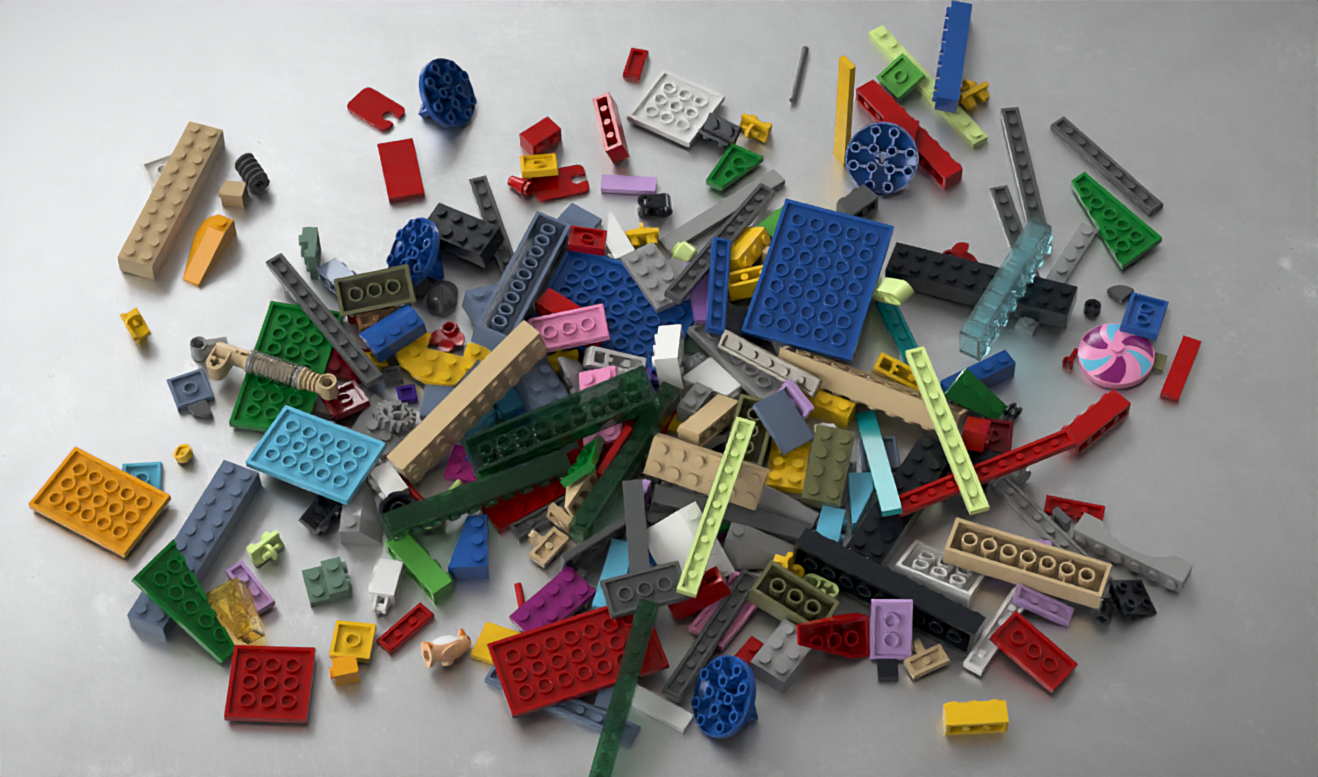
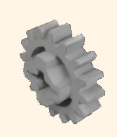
[374,399,416,433]

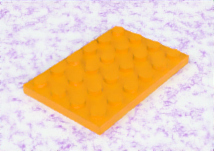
[28,446,171,558]

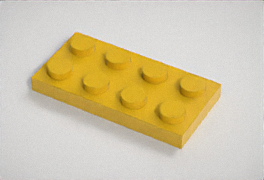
[766,431,813,494]

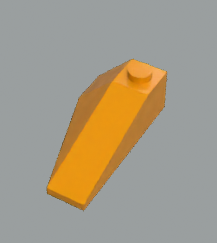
[183,214,237,286]

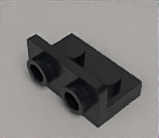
[698,112,742,149]

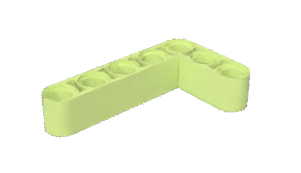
[872,276,914,306]

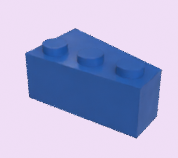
[448,515,489,580]

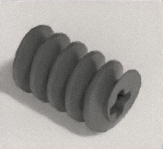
[235,153,270,193]

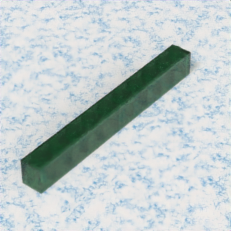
[568,381,681,543]
[379,448,572,542]
[589,598,659,777]

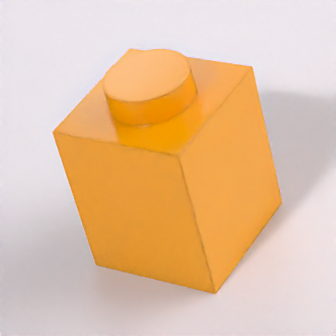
[329,654,361,687]

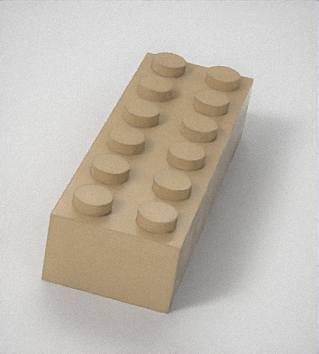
[643,433,770,511]

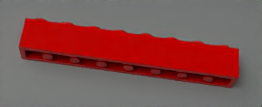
[855,79,963,190]

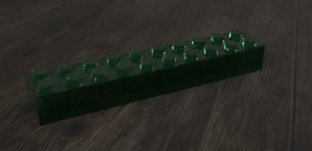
[461,365,660,481]

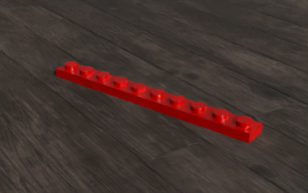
[898,428,1077,517]

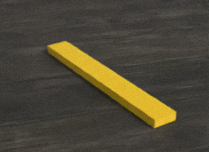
[833,55,856,166]

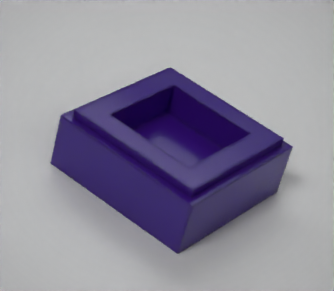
[396,384,419,405]

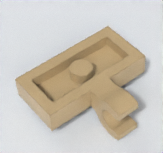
[528,527,569,568]
[903,638,950,680]

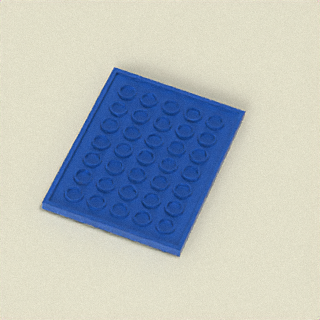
[741,199,894,363]
[528,248,694,374]

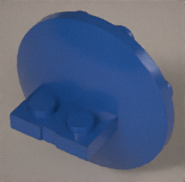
[418,58,477,128]
[845,122,919,195]
[386,217,444,288]
[691,655,758,739]

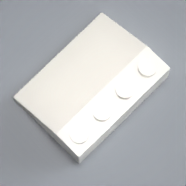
[647,501,735,578]
[894,539,986,608]

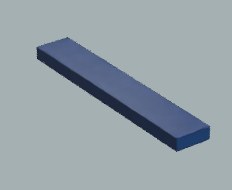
[705,236,731,336]

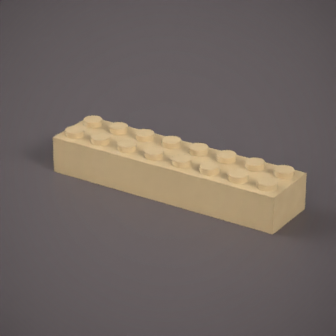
[943,517,1112,610]

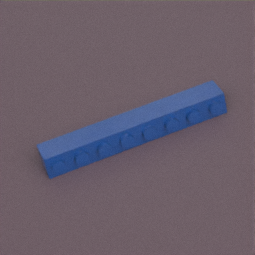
[932,0,972,113]

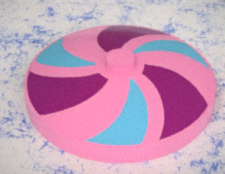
[1077,323,1155,389]

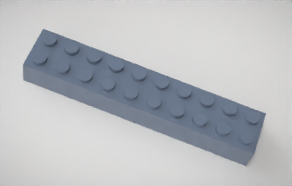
[471,211,571,350]
[462,283,582,441]
[127,460,262,641]

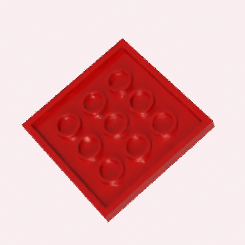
[224,645,316,723]

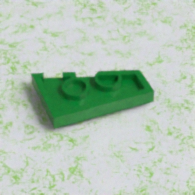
[706,143,764,191]
[944,368,1008,419]
[560,435,605,488]

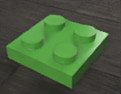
[876,53,926,101]

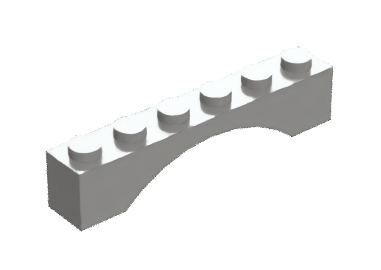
[1072,512,1193,593]

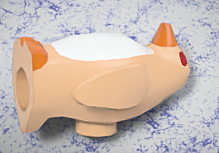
[420,629,471,668]

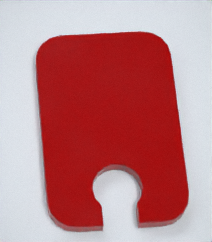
[347,87,405,131]
[531,164,589,202]

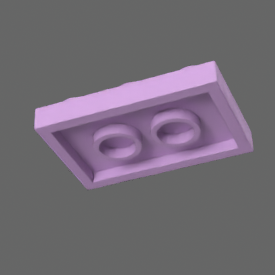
[870,599,913,660]

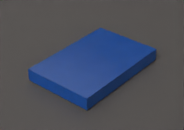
[1119,292,1169,340]

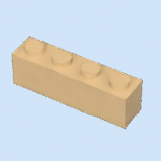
[677,394,739,447]

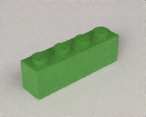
[385,529,454,604]

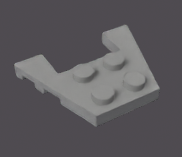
[351,394,416,461]

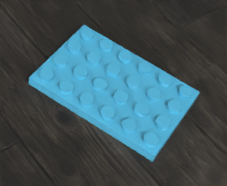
[245,405,387,506]

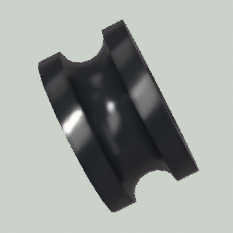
[1083,299,1101,318]
[1003,402,1022,421]

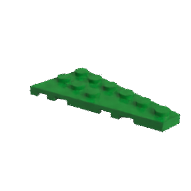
[1071,172,1162,270]
[132,539,234,664]

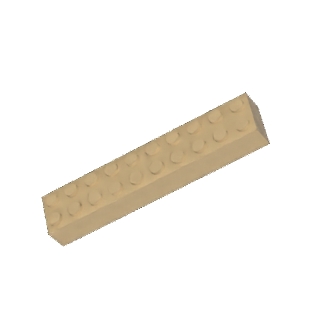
[117,121,225,280]
[386,320,548,486]
[778,345,968,432]

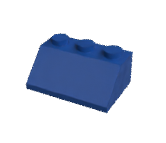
[359,304,427,363]

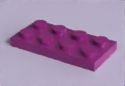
[509,565,596,632]

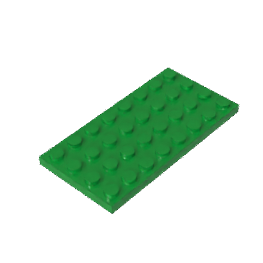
[229,301,344,432]

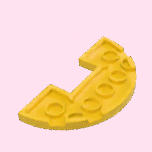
[395,332,491,386]

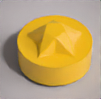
[173,444,194,463]

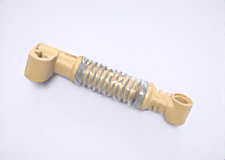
[206,341,339,400]

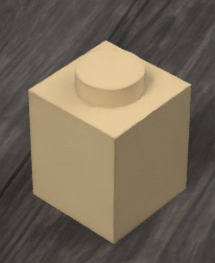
[219,180,248,208]

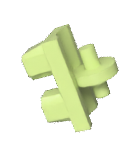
[246,530,285,568]

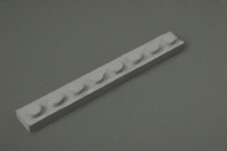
[1015,222,1098,336]

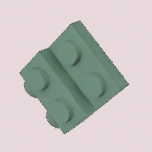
[298,227,321,280]
[302,557,352,608]

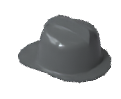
[427,280,458,317]

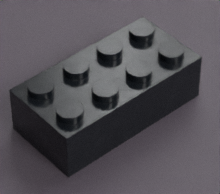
[428,203,505,267]

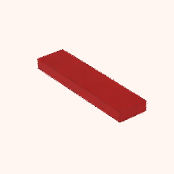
[1160,335,1202,402]

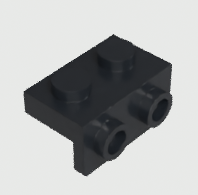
[298,494,342,535]

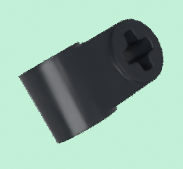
[637,193,673,218]

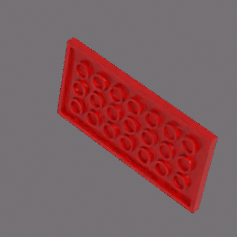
[487,606,669,719]

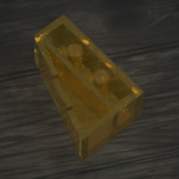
[205,577,265,644]

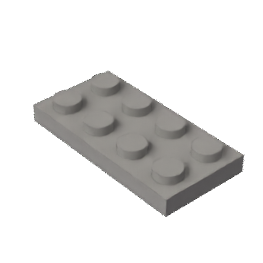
[621,242,690,313]

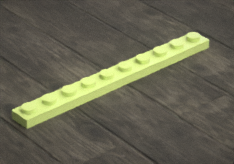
[868,25,988,149]
[905,346,989,515]
[676,417,756,598]

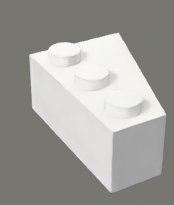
[652,324,684,391]

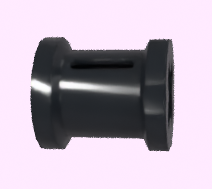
[1094,598,1117,625]

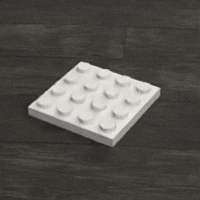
[627,69,725,148]

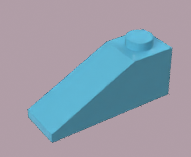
[847,472,876,533]

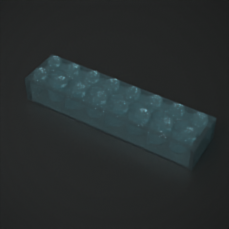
[959,217,1053,361]

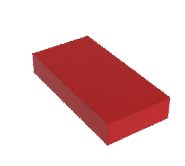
[623,47,649,80]

